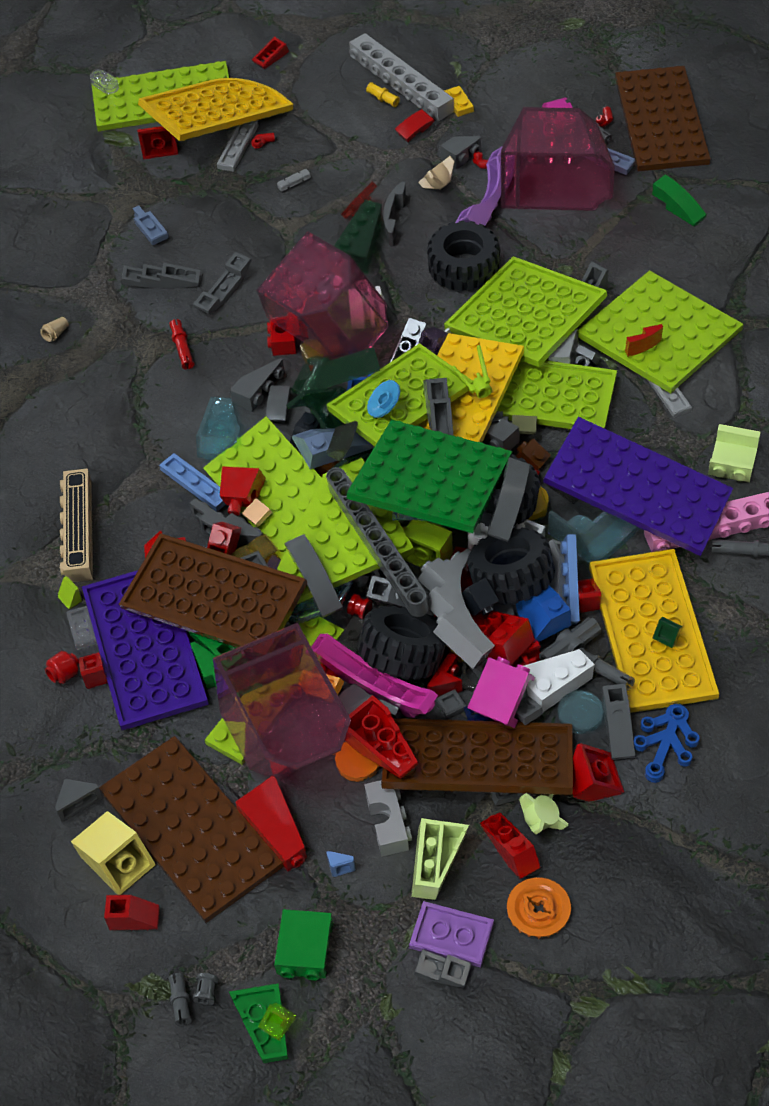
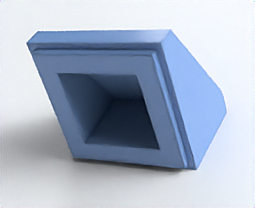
[326,851,355,877]

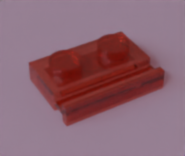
[341,181,377,219]

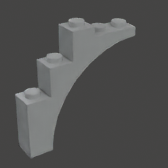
[418,548,495,669]

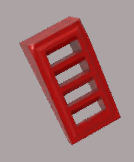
[252,36,289,69]

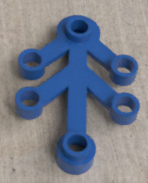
[633,704,700,783]

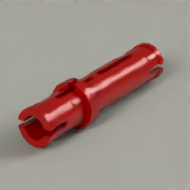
[169,319,194,370]

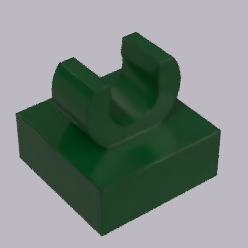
[652,617,683,648]

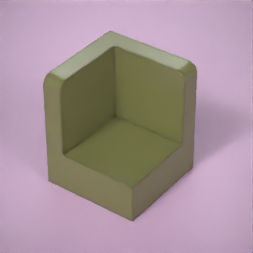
[512,415,537,444]

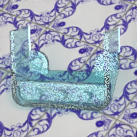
[548,510,641,563]

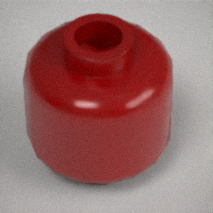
[45,651,79,684]

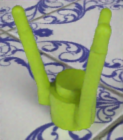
[452,345,492,398]

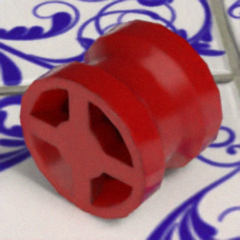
[347,594,373,620]

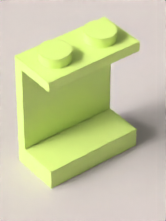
[708,424,760,483]

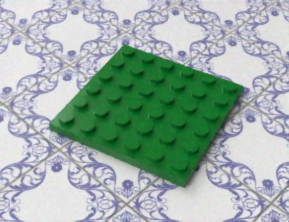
[347,420,512,533]

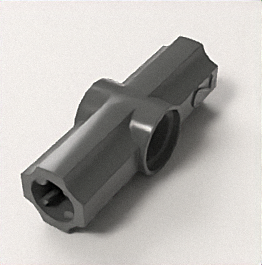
[539,617,601,660]

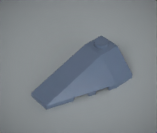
[292,428,375,469]

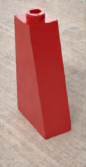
[235,775,307,871]

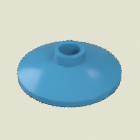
[367,380,400,418]

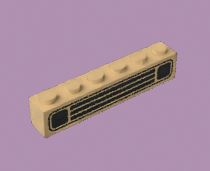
[60,469,93,582]

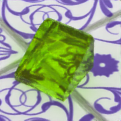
[258,1003,296,1040]

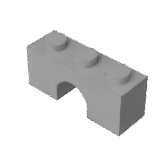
[364,780,412,857]

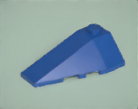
[516,585,571,642]

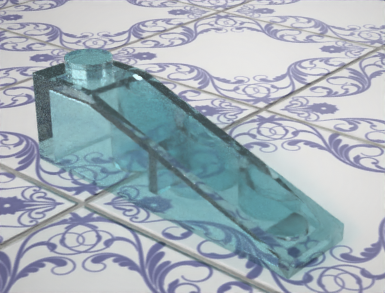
[196,397,240,459]

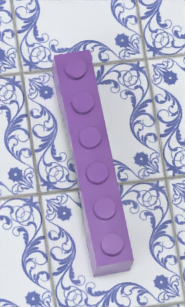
[455,145,519,225]

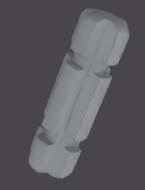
[277,169,311,192]

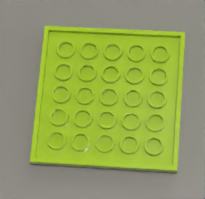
[444,256,607,367]
[577,270,743,394]

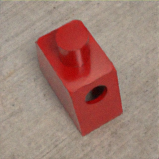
[220,466,266,516]

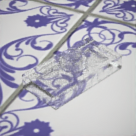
[66,606,97,650]

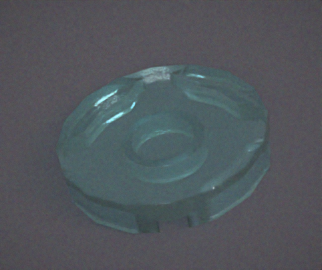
[558,691,604,734]

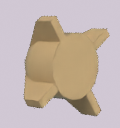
[419,156,455,189]

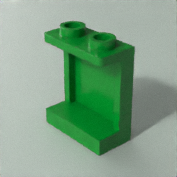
[274,909,333,981]

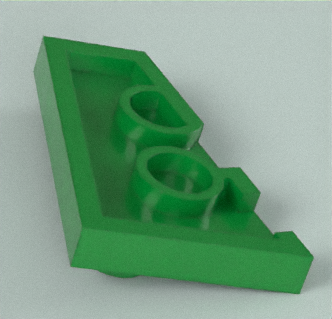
[229,983,288,1063]

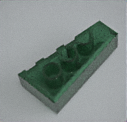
[333,199,383,274]

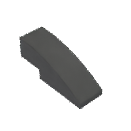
[423,378,453,436]

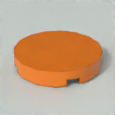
[335,742,380,782]

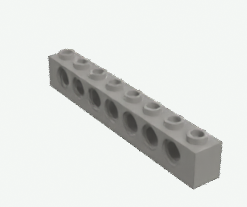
[349,33,454,121]

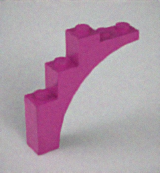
[308,634,438,718]

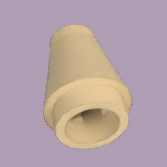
[40,317,69,342]

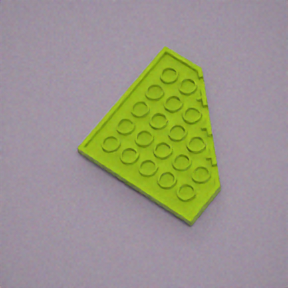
[277,458,415,604]

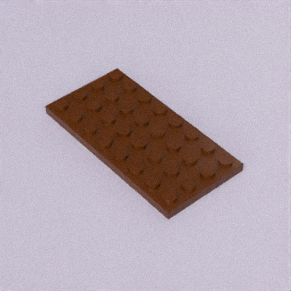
[615,66,710,171]
[119,533,307,658]
[381,718,573,795]
[99,736,284,923]

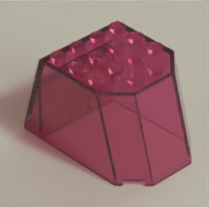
[501,107,615,211]
[256,231,388,363]
[213,623,351,780]

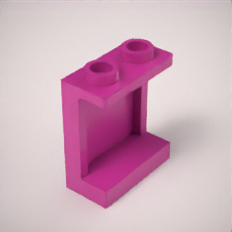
[468,657,535,728]

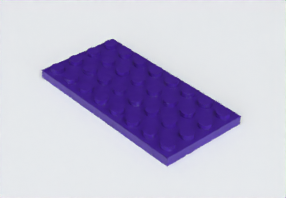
[543,417,733,556]
[82,570,209,731]

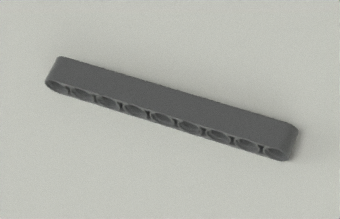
[326,467,429,617]

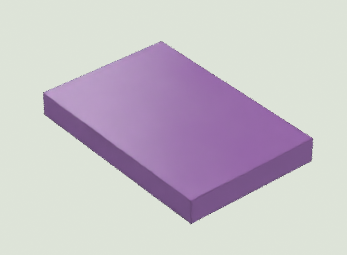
[409,901,494,968]

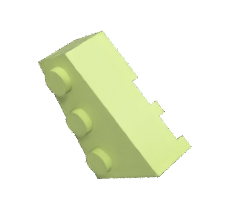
[411,818,469,900]

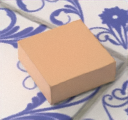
[242,498,272,527]

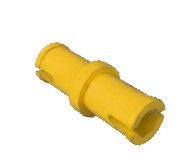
[366,82,400,107]

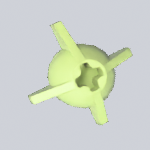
[519,793,568,834]

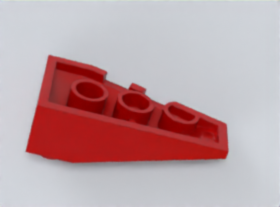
[338,695,418,779]

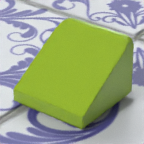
[58,576,82,609]

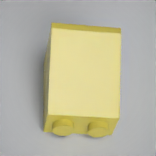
[71,811,156,895]

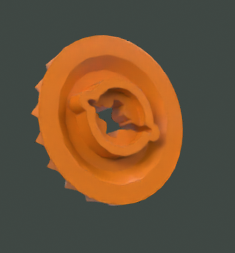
[507,877,571,939]

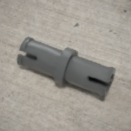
[168,973,191,1026]

